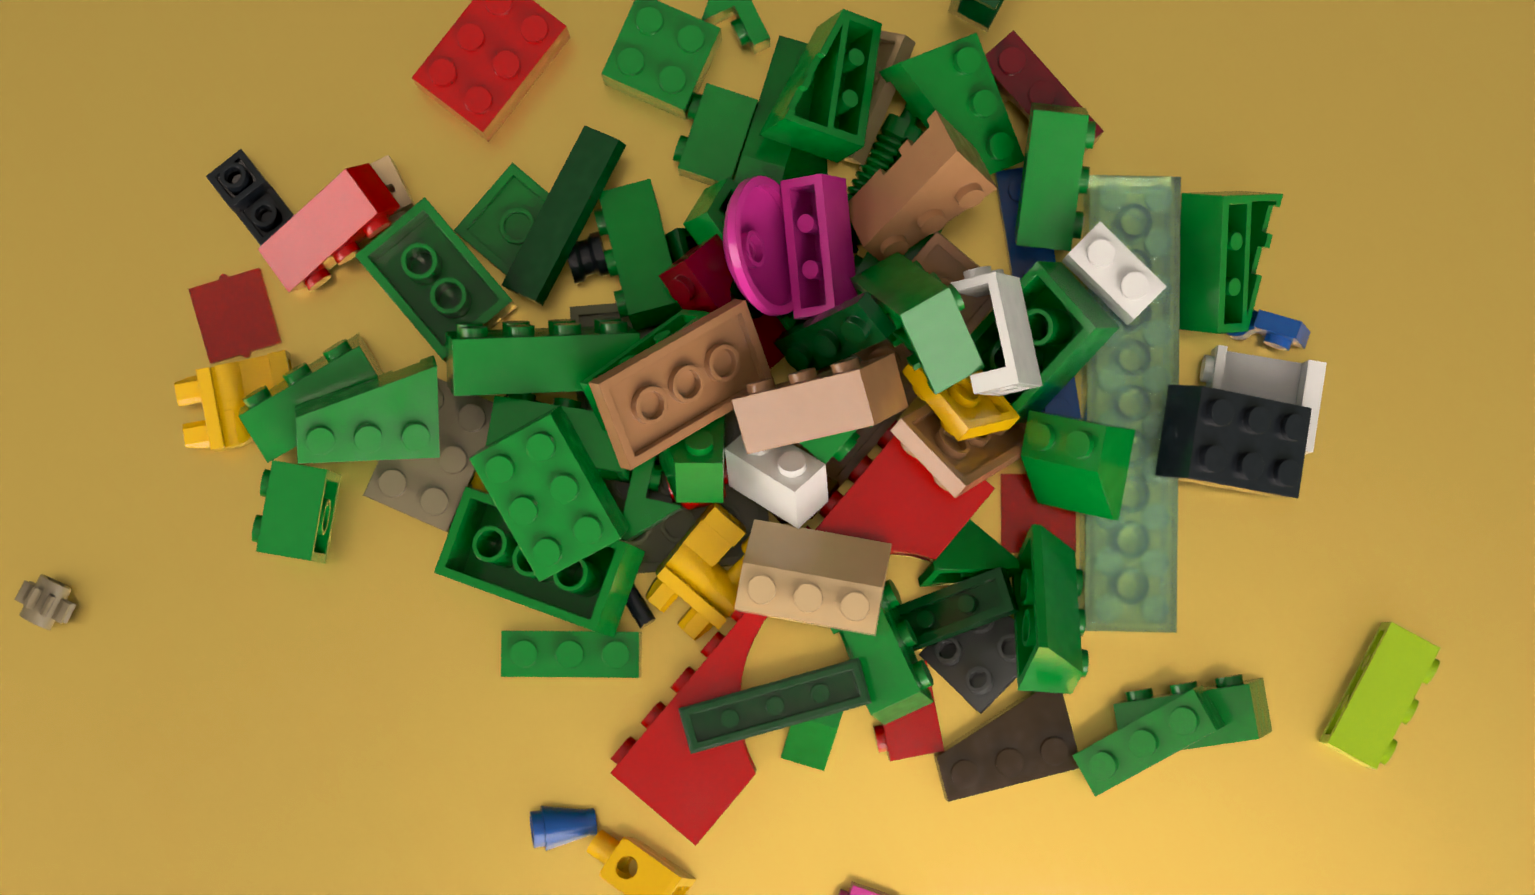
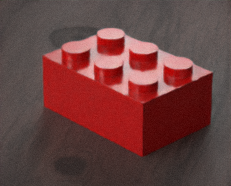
[412,0,571,142]

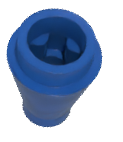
[530,806,597,851]

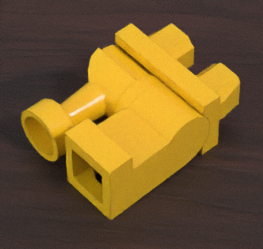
[174,350,293,452]
[646,503,750,641]

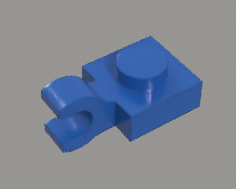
[1226,309,1311,351]

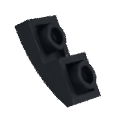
[206,149,294,246]

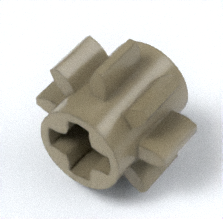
[15,574,76,630]

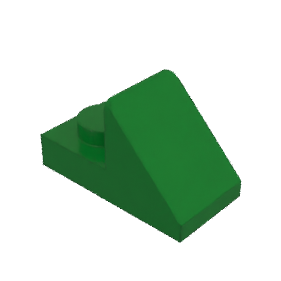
[702,0,770,55]
[619,455,683,542]

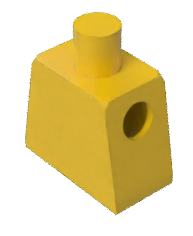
[587,829,696,895]

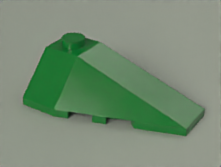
[734,35,828,185]

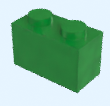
[673,83,758,186]

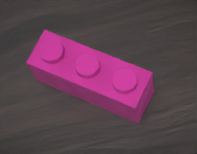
[780,174,858,320]

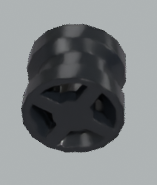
[568,231,610,284]

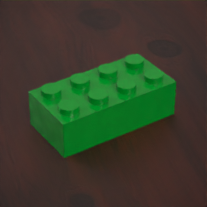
[445,317,640,396]
[434,487,645,638]

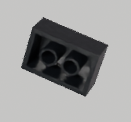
[1155,385,1312,499]

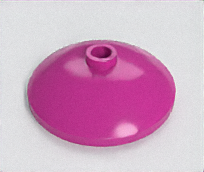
[723,176,793,316]

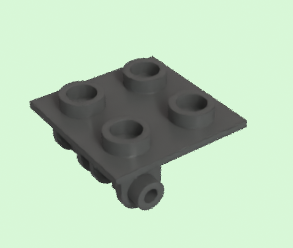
[919,616,1017,714]

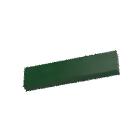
[502,125,626,306]
[678,658,872,754]

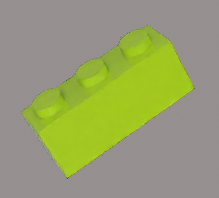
[1319,622,1440,770]

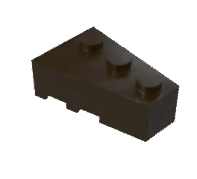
[934,691,1079,802]

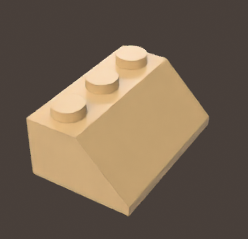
[734,519,892,636]

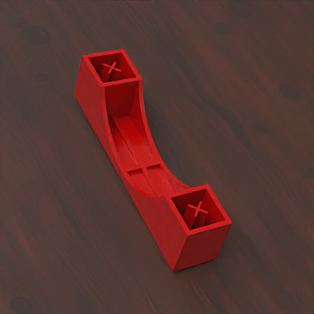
[610,420,995,846]

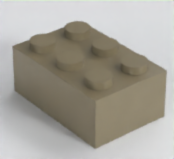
[363,378,493,533]

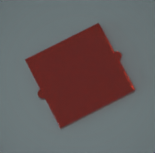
[188,268,282,364]
[1000,474,1076,553]

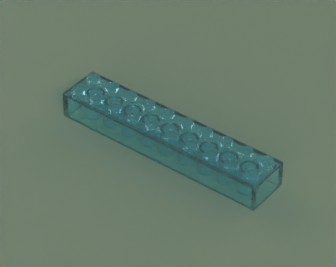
[1079,175,1181,633]

